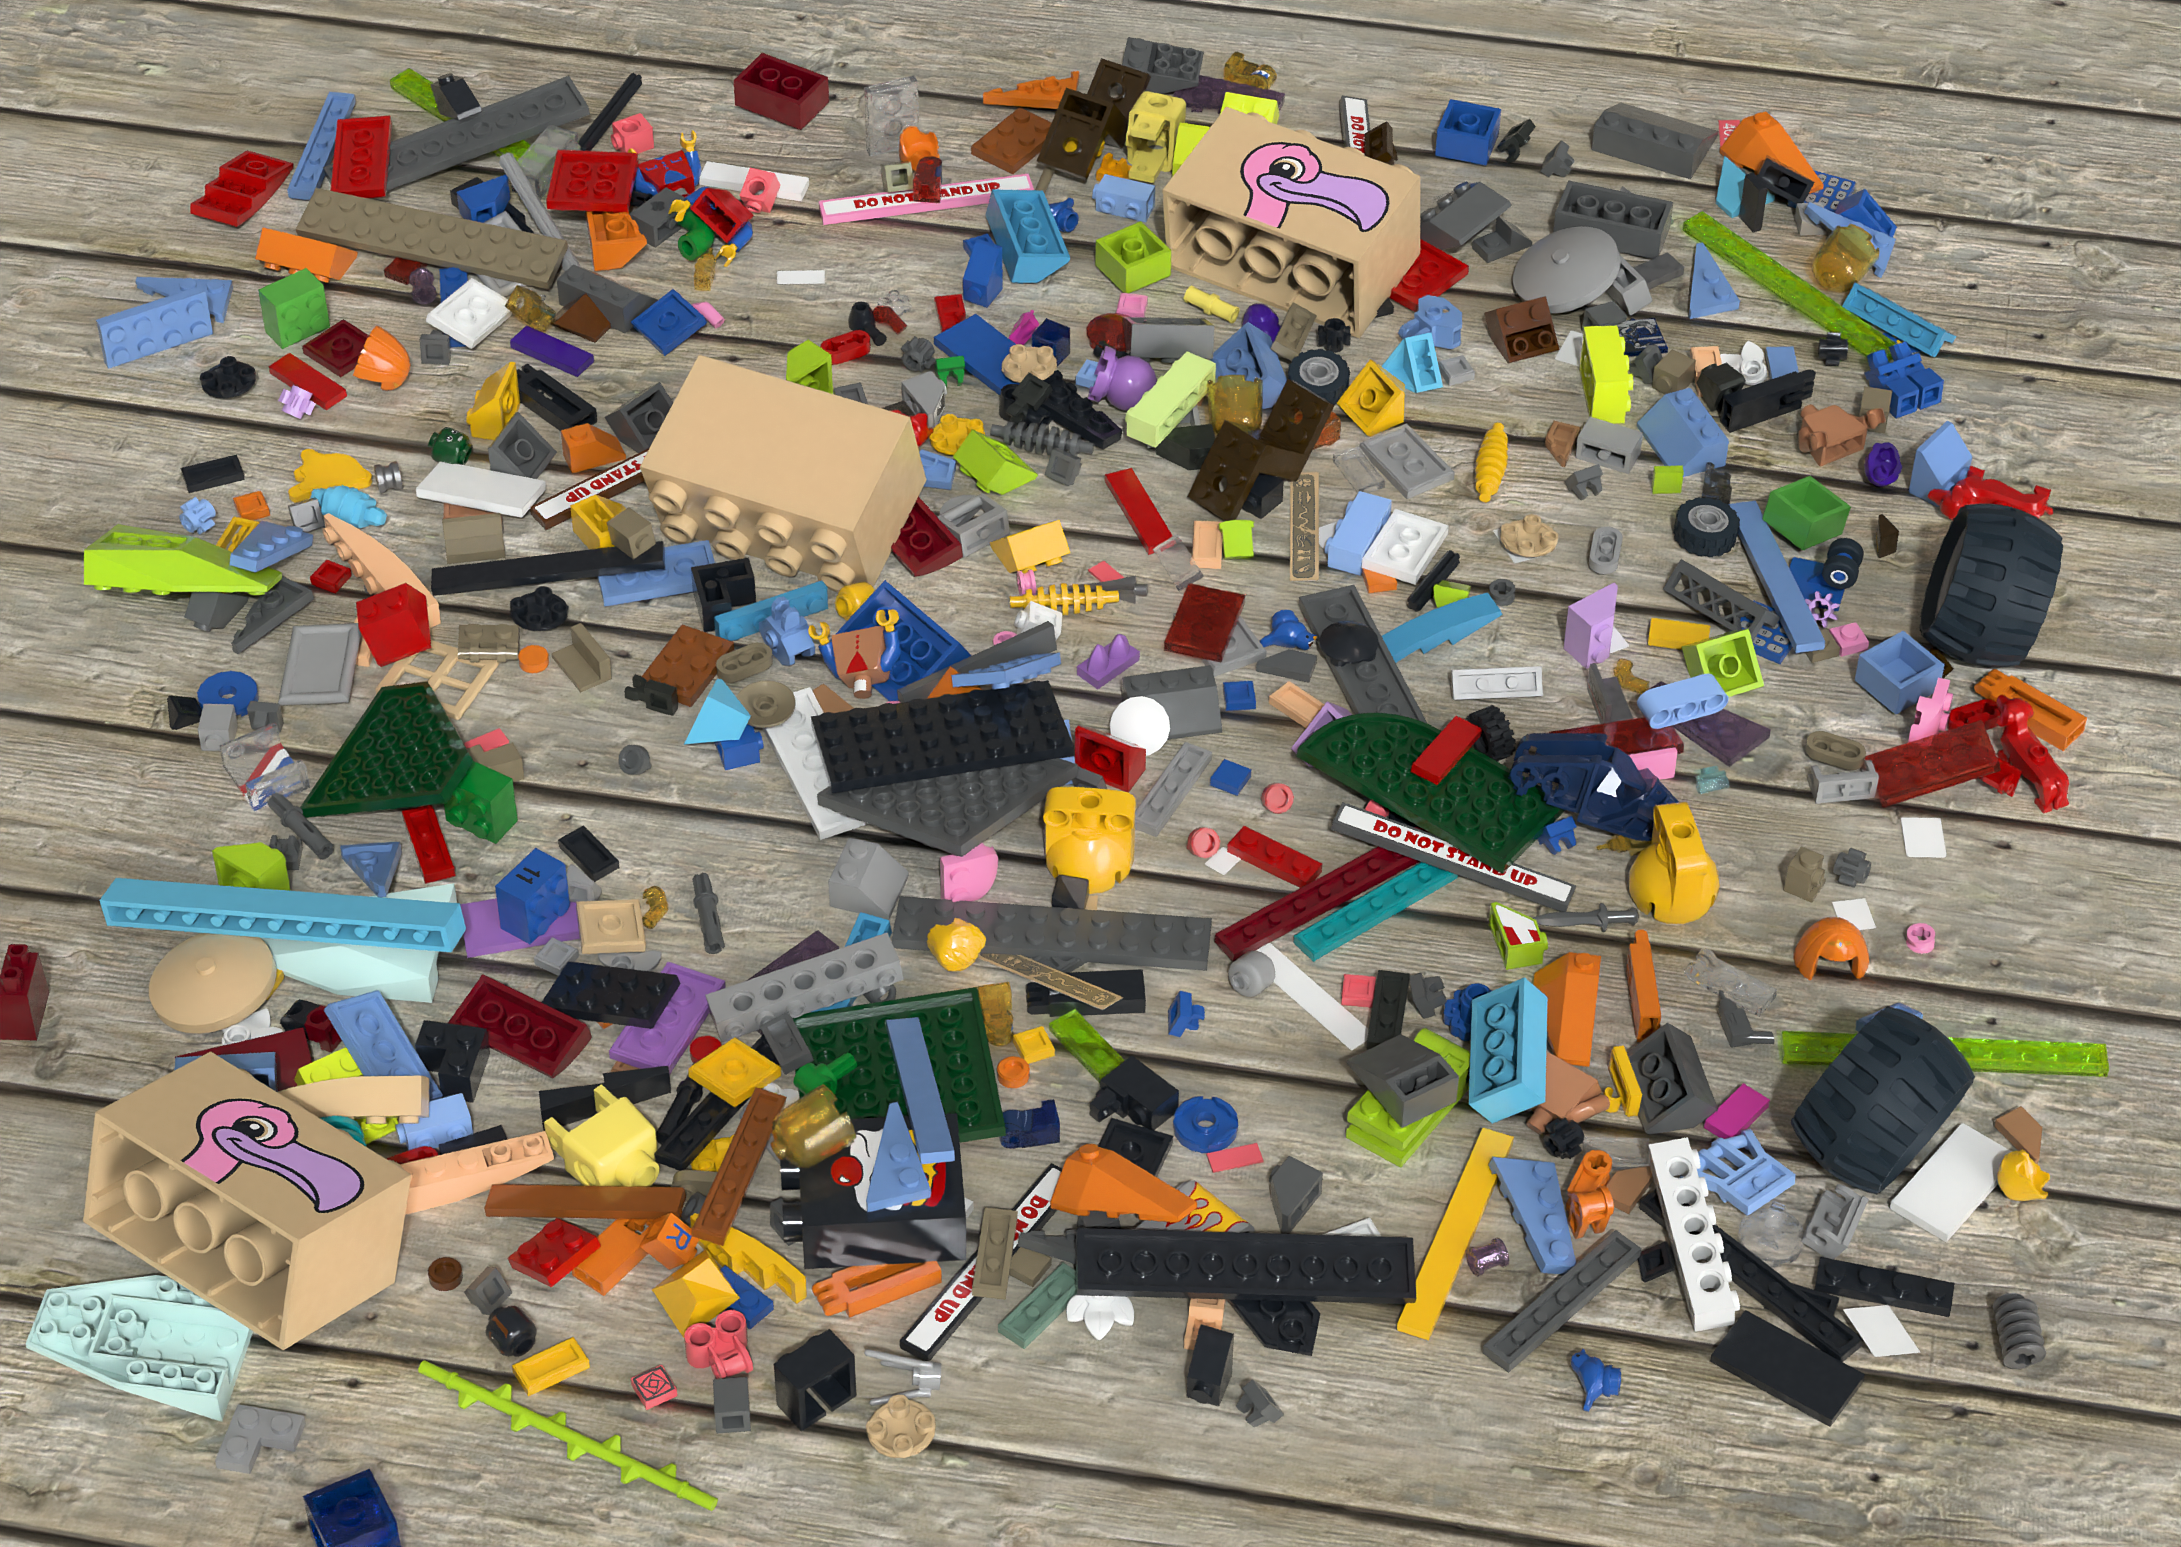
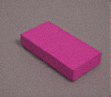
[1704,1083,1770,1139]

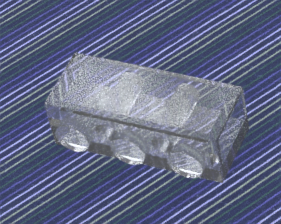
[511,124,581,200]

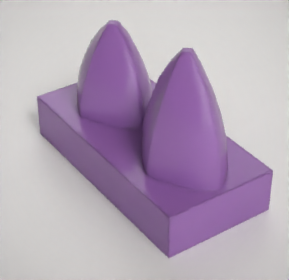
[1077,634,1140,689]

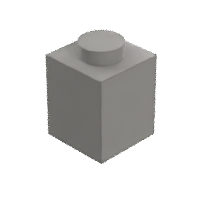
[198,704,238,752]

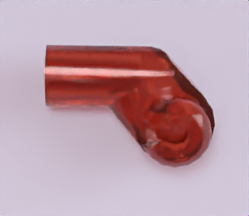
[873,305,907,335]

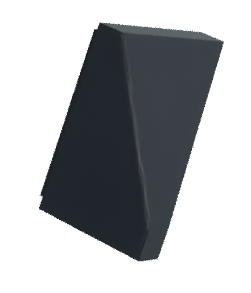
[167,695,202,730]
[1638,1241,1676,1283]

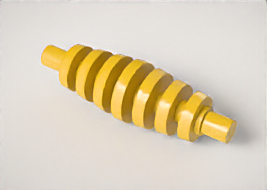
[1475,422,1508,502]
[1010,583,1119,616]

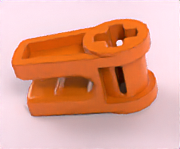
[1565,1150,1612,1211]
[1568,1185,1614,1239]

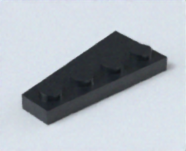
[1041,370,1122,450]

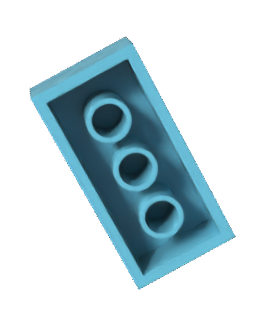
[1469,977,1548,1124]

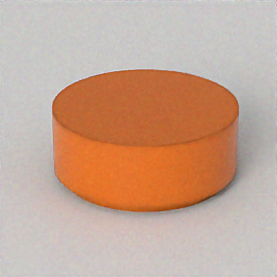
[518,645,549,673]
[997,1056,1030,1088]

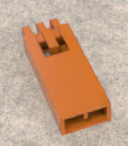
[1974,669,2087,751]
[1626,930,1661,1042]
[572,1212,682,1296]
[812,1261,942,1318]

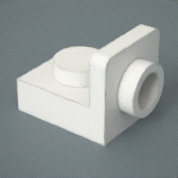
[1014,601,1062,640]

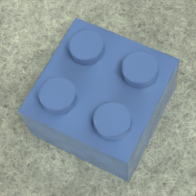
[1855,631,1944,715]

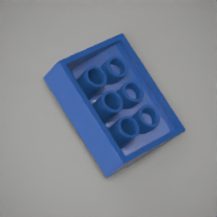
[830,580,971,701]

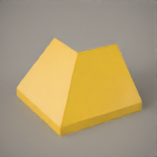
[1337,359,1405,437]
[652,1249,740,1338]

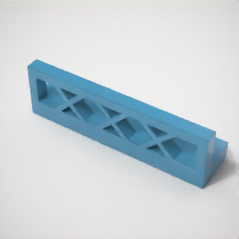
[1842,283,1957,357]

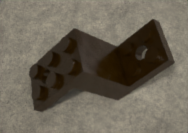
[1037,58,1151,180]
[1187,379,1335,521]

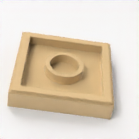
[576,899,646,954]

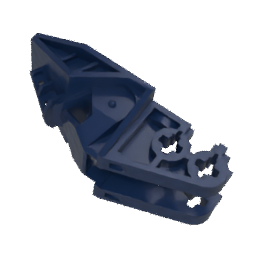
[1508,733,1679,841]

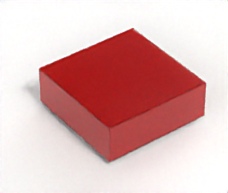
[310,559,352,594]

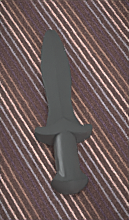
[1533,903,1639,932]

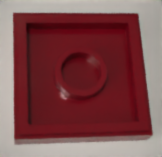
[302,319,369,378]

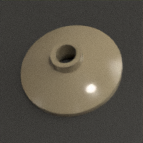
[737,680,796,728]

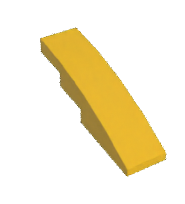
[690,1213,807,1304]

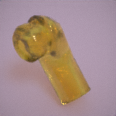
[1613,658,1650,694]
[642,886,669,929]

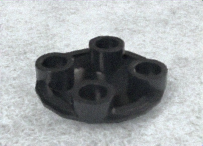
[200,356,257,398]
[510,586,568,631]
[1319,621,1379,667]

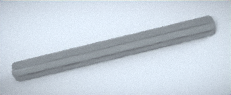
[499,152,581,271]

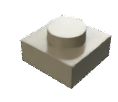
[1805,628,1840,663]

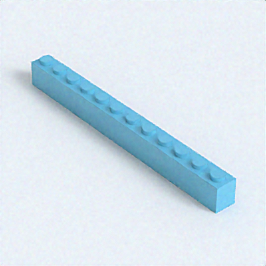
[99,878,466,952]

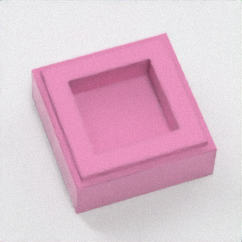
[1116,293,1148,318]

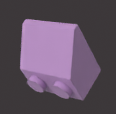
[1564,583,1618,669]

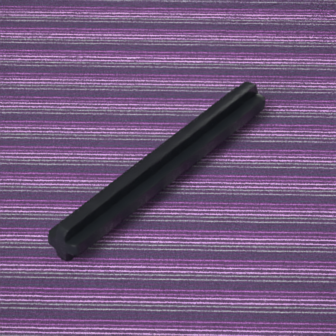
[574,73,642,151]

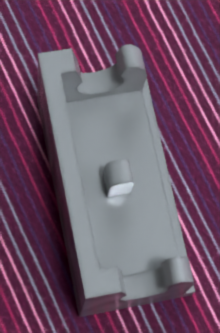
[1807,760,1879,804]
[1801,1184,1869,1259]

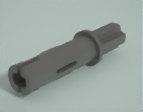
[267,793,334,860]
[692,873,725,954]

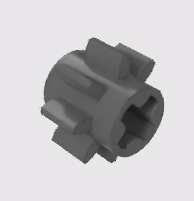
[901,336,936,372]
[1833,848,1872,888]

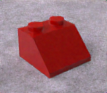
[356,583,432,667]
[1075,726,1146,793]

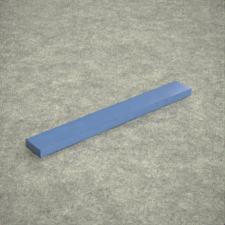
[1728,501,1825,653]
[886,1017,955,1164]

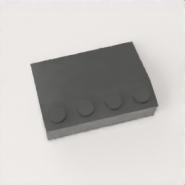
[1592,102,1719,180]

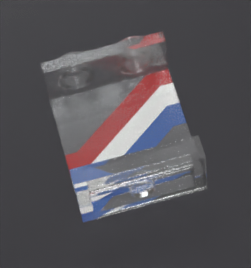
[219,723,310,811]

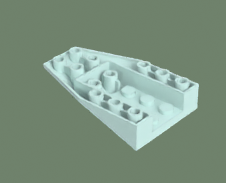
[260,883,457,1003]
[26,1275,253,1422]

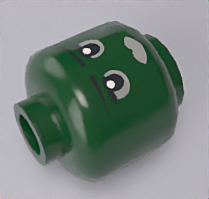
[428,427,473,465]

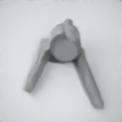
[864,1349,941,1406]

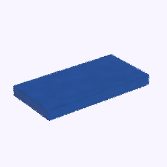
[934,314,1020,395]

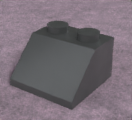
[604,382,673,453]

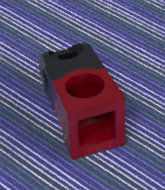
[280,999,342,1053]

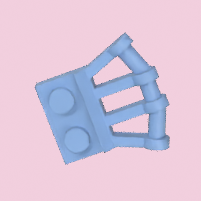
[1680,1129,1796,1216]

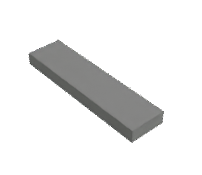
[1135,742,1212,837]

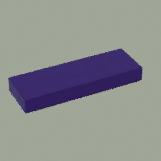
[510,325,594,377]

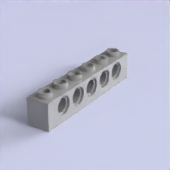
[705,932,904,1043]

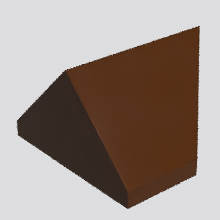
[550,293,611,343]

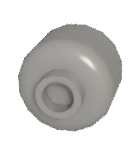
[1228,950,1275,997]

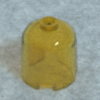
[1812,224,1880,293]
[1207,375,1263,436]
[770,1084,857,1168]

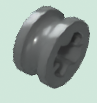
[1489,579,1516,606]

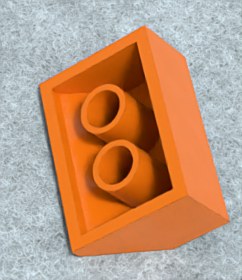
[255,227,358,283]

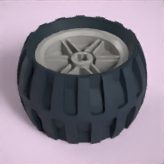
[1919,504,2063,667]
[1790,1006,1975,1195]

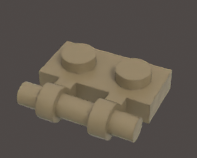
[458,623,519,663]

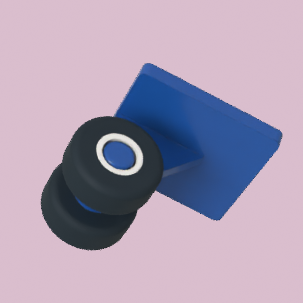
[1789,538,1864,611]

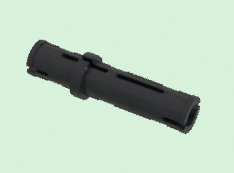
[656,1061,703,1145]

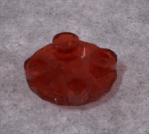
[1086,313,1130,352]

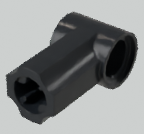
[999,384,1053,430]

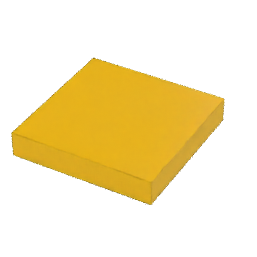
[688,1037,781,1107]

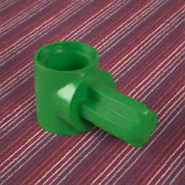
[793,1053,857,1105]

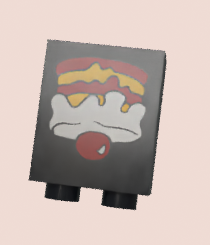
[780,1113,966,1269]

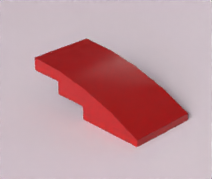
[190,150,294,227]

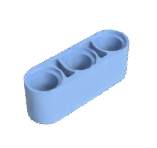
[1637,673,1729,729]

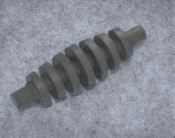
[990,421,1094,456]

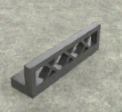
[1663,559,1780,642]

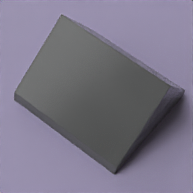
[488,412,557,479]

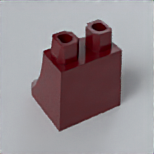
[0,944,50,1041]

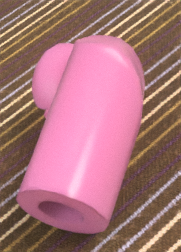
[691,302,725,329]

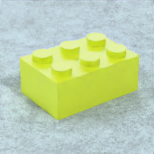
[1579,325,1633,424]

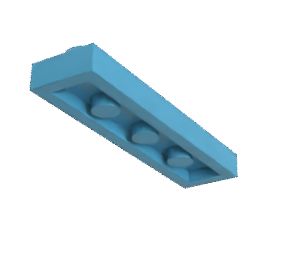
[714,580,828,641]

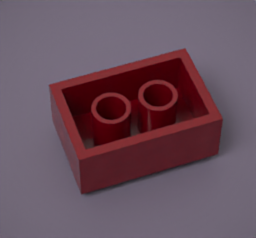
[733,53,829,130]

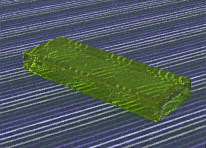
[1049,1009,1125,1083]

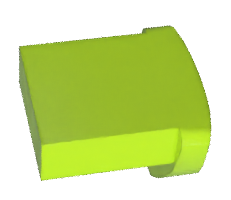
[1219,520,1254,560]
[1433,580,1471,608]

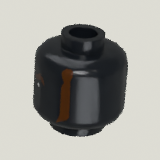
[485,1306,537,1357]

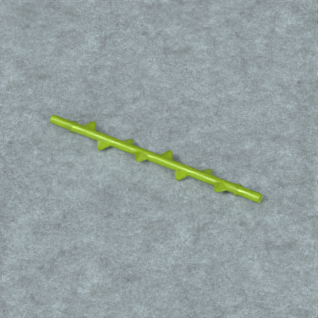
[418,1360,718,1511]

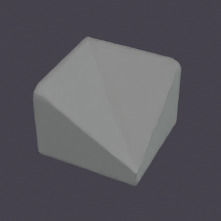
[1795,202,1827,236]
[566,864,602,903]

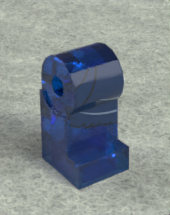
[999,1099,1060,1149]

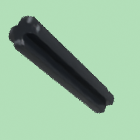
[1407,550,1460,612]

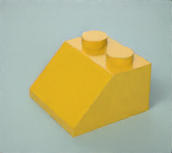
[466,362,520,440]
[989,520,1070,573]

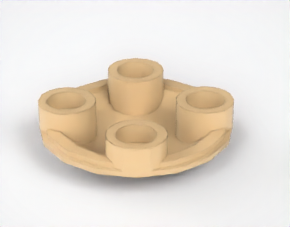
[1002,344,1057,383]
[1500,514,1558,557]
[866,1395,936,1458]

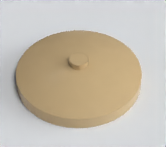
[149,933,277,1034]

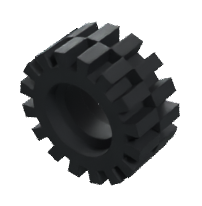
[1466,705,1516,762]

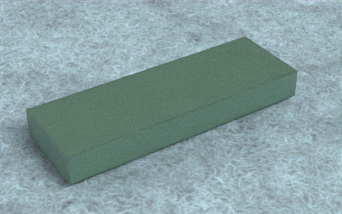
[998,1262,1077,1349]

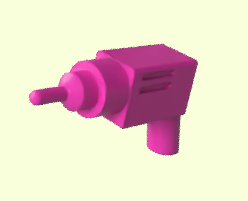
[1009,310,1039,345]

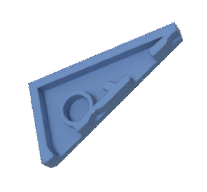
[1804,202,1896,278]
[1688,242,1740,319]
[136,277,233,323]
[340,841,402,897]
[866,1102,931,1212]

